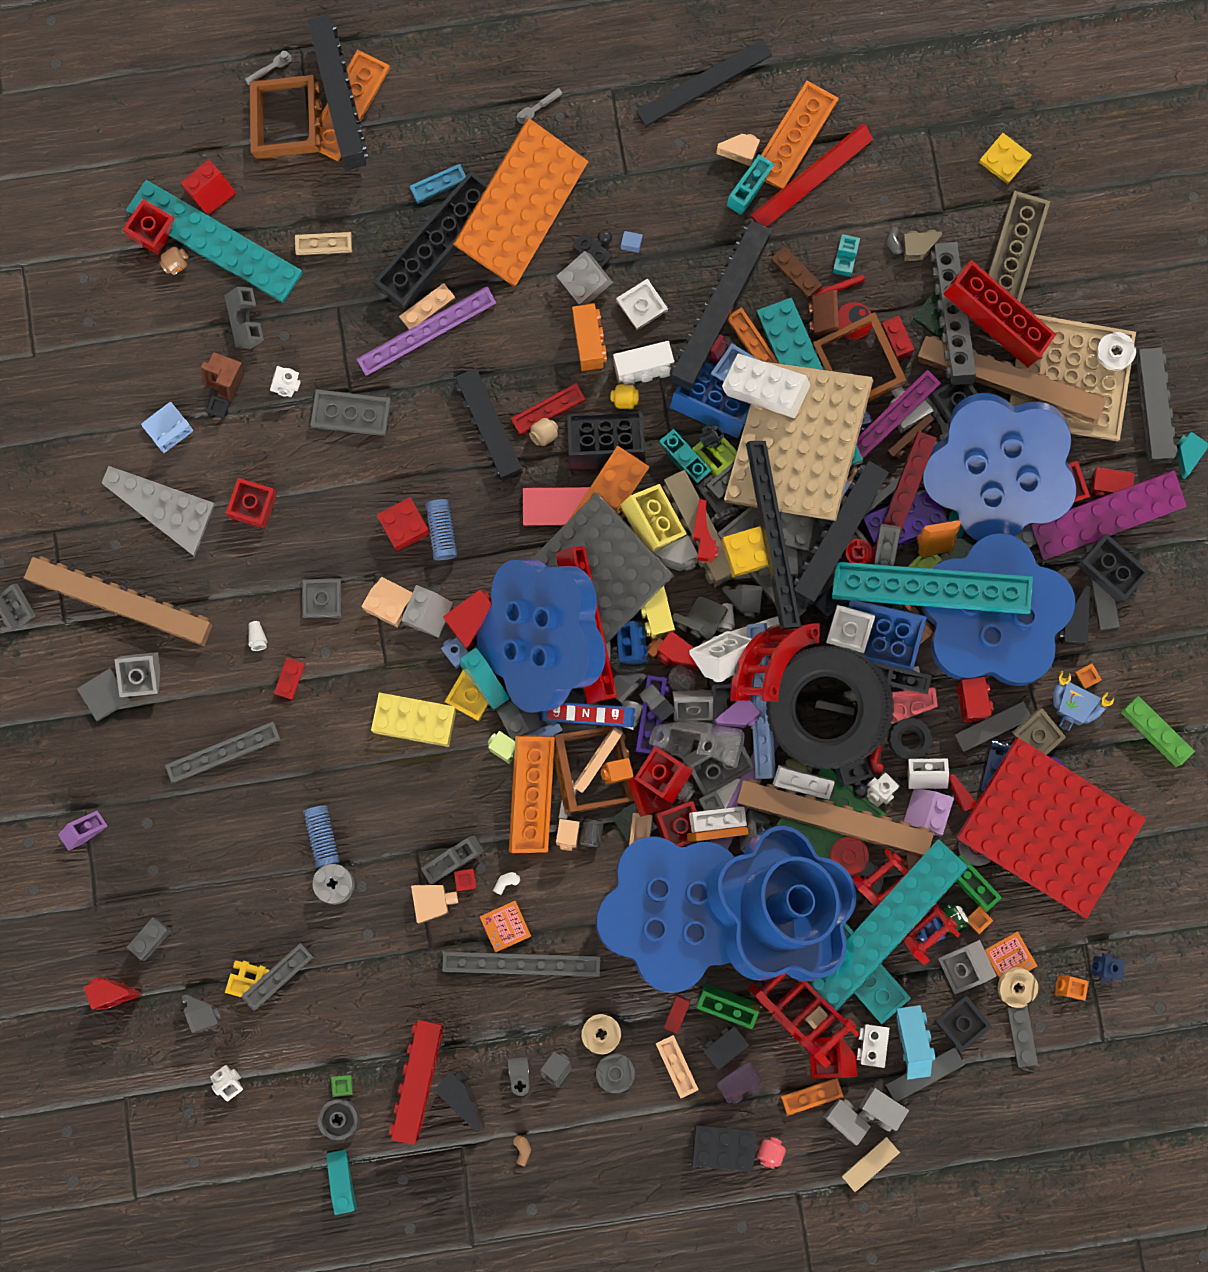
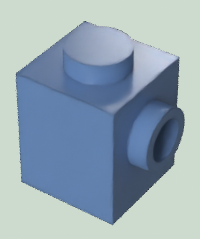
[441,637,468,669]

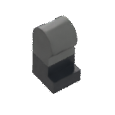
[639,684,675,723]

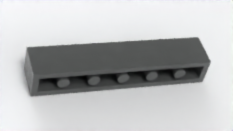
[1135,347,1177,464]

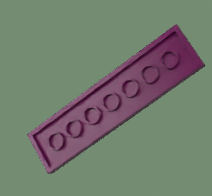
[1030,471,1187,560]

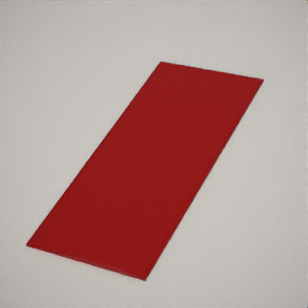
[664,996,690,1034]

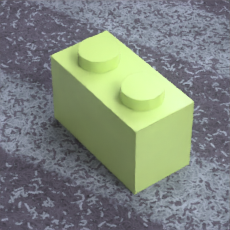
[488,731,515,764]

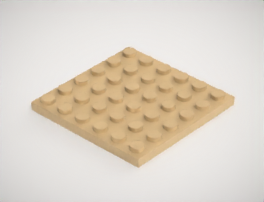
[1009,314,1136,442]

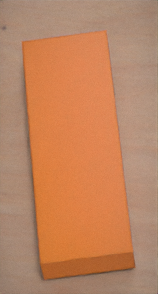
[687,827,748,841]
[781,1078,844,1116]

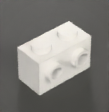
[907,759,949,789]
[856,1024,889,1068]

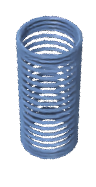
[425,499,458,560]
[303,805,340,868]

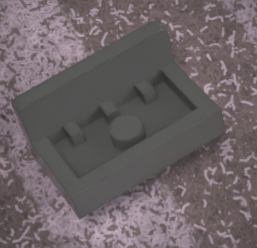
[0,584,36,629]

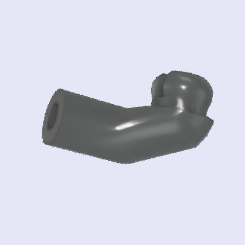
[886,227,904,255]

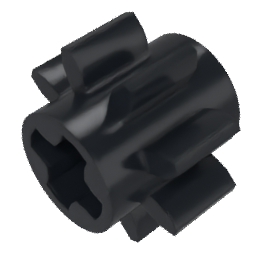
[700,425,724,449]

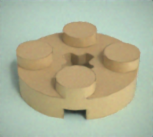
[998,967,1038,1008]
[582,1014,621,1054]

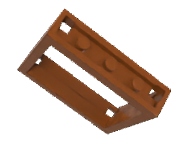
[250,75,323,159]
[813,312,908,403]
[554,726,634,814]

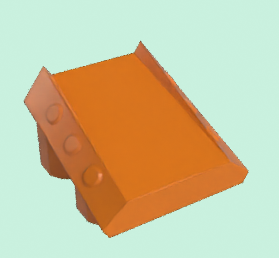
[916,520,961,559]

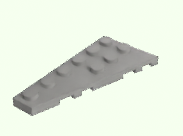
[102,466,215,557]

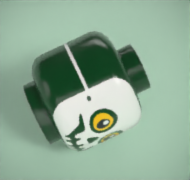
[940,905,969,935]

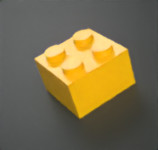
[721,526,768,578]

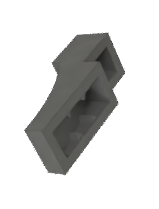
[421,835,484,885]

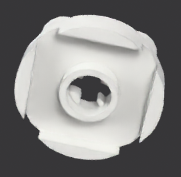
[1097,332,1136,371]

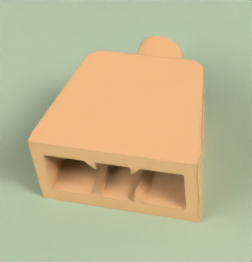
[411,885,458,924]

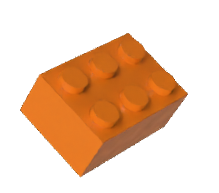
[572,303,607,372]

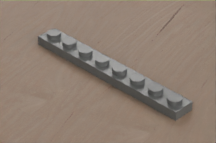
[442,952,600,977]

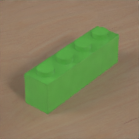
[1120,696,1195,767]

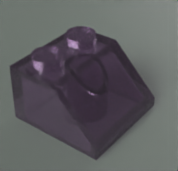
[715,1061,762,1105]

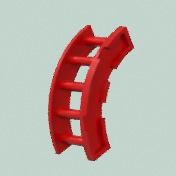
[730,623,819,701]
[852,849,960,965]
[747,973,859,1068]

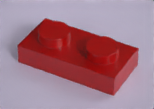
[274,658,306,700]

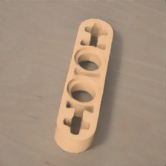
[573,726,623,793]

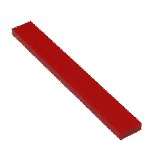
[751,123,873,227]

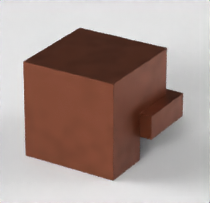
[201,352,244,401]

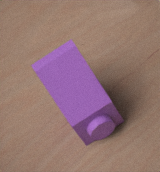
[715,701,760,727]
[58,811,107,851]

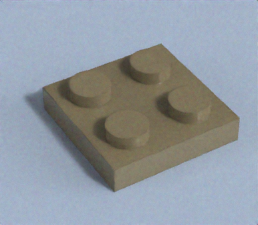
[1011,708,1066,755]

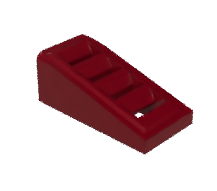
[709,335,729,365]

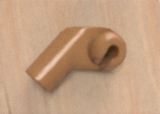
[513,1136,531,1167]

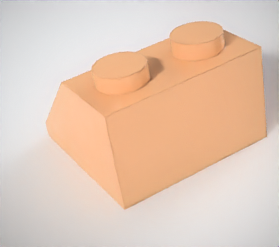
[361,577,413,628]

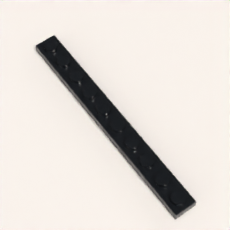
[746,441,801,630]

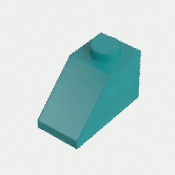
[1177,432,1208,479]

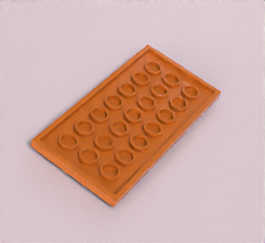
[453,118,588,286]

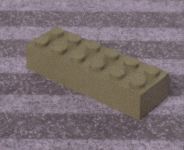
[988,191,1050,302]
[662,470,735,588]

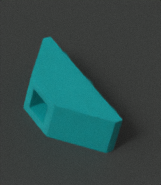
[659,429,711,483]

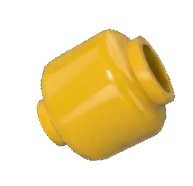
[611,384,639,409]

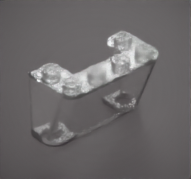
[649,720,745,768]

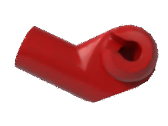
[869,746,884,774]

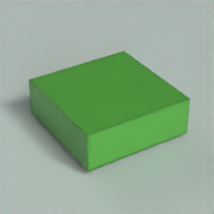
[331,1075,353,1097]

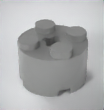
[313,864,355,905]

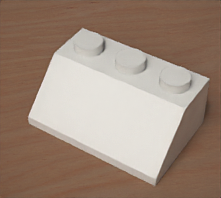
[689,631,752,682]

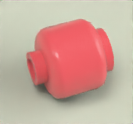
[757,1137,786,1169]

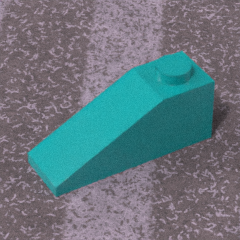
[726,154,775,215]
[460,648,509,710]
[326,1149,357,1215]

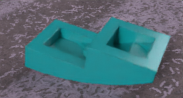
[833,234,860,277]

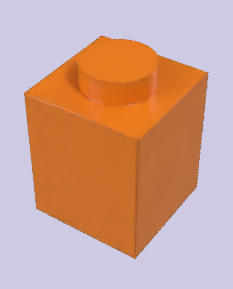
[601,758,633,785]

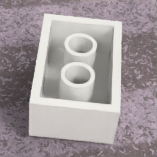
[613,341,674,385]

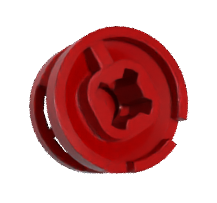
[842,539,872,564]

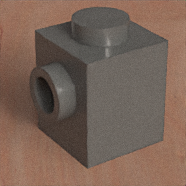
[540,1052,572,1088]

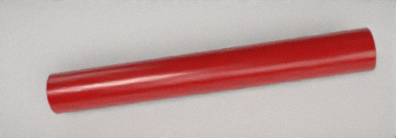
[811,274,865,299]

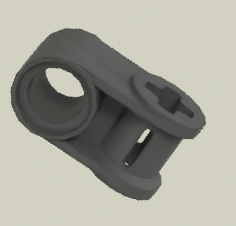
[508,1057,530,1096]

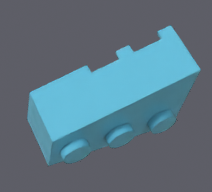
[896,1005,935,1080]

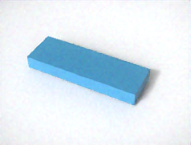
[409,164,466,204]

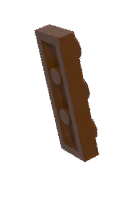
[771,246,822,299]
[886,414,934,461]

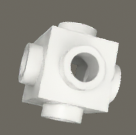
[270,366,300,397]
[867,772,899,807]
[210,1065,243,1102]

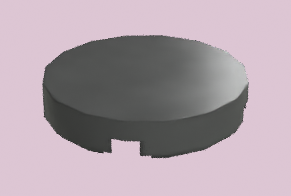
[596,1054,635,1093]

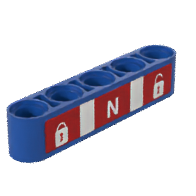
[541,703,635,727]

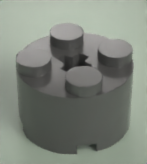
[318,1099,360,1140]

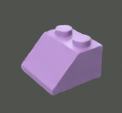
[904,789,954,837]

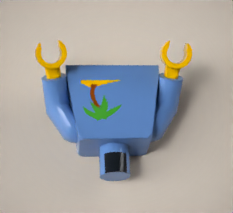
[1052,671,1115,731]

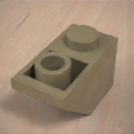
[902,230,942,261]

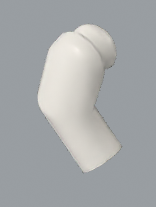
[493,872,520,895]

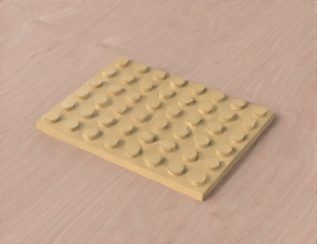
[724,361,873,521]

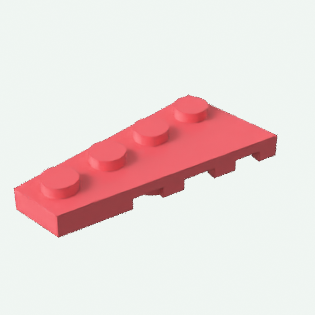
[891,687,938,724]

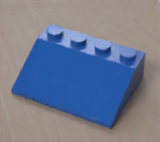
[669,362,751,439]
[839,600,927,671]

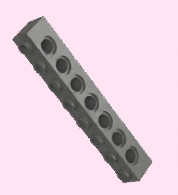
[930,242,976,385]

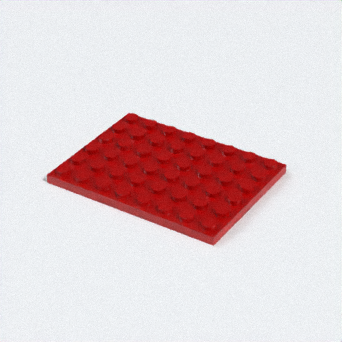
[956,737,1146,919]

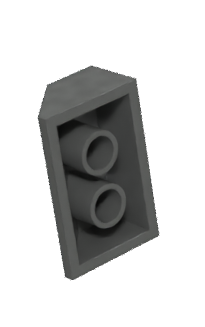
[683,730,755,796]

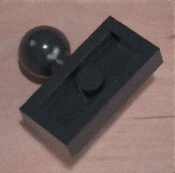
[572,230,613,269]
[835,758,874,799]

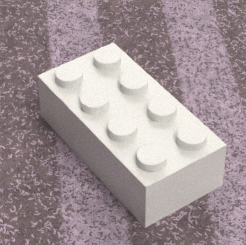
[722,353,811,418]

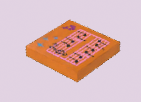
[480,901,531,953]
[985,931,1037,979]

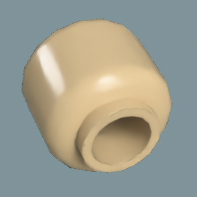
[529,418,558,446]

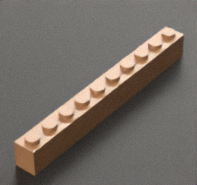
[918,336,1106,425]
[24,556,213,646]
[737,779,934,857]

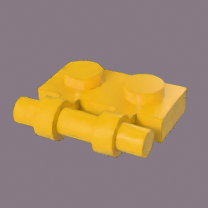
[225,960,270,997]

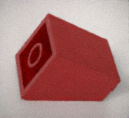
[443,590,492,653]

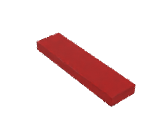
[511,383,586,436]

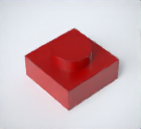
[454,869,477,892]

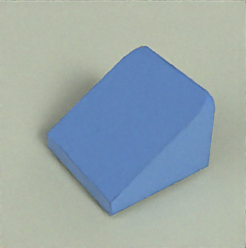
[621,231,643,253]

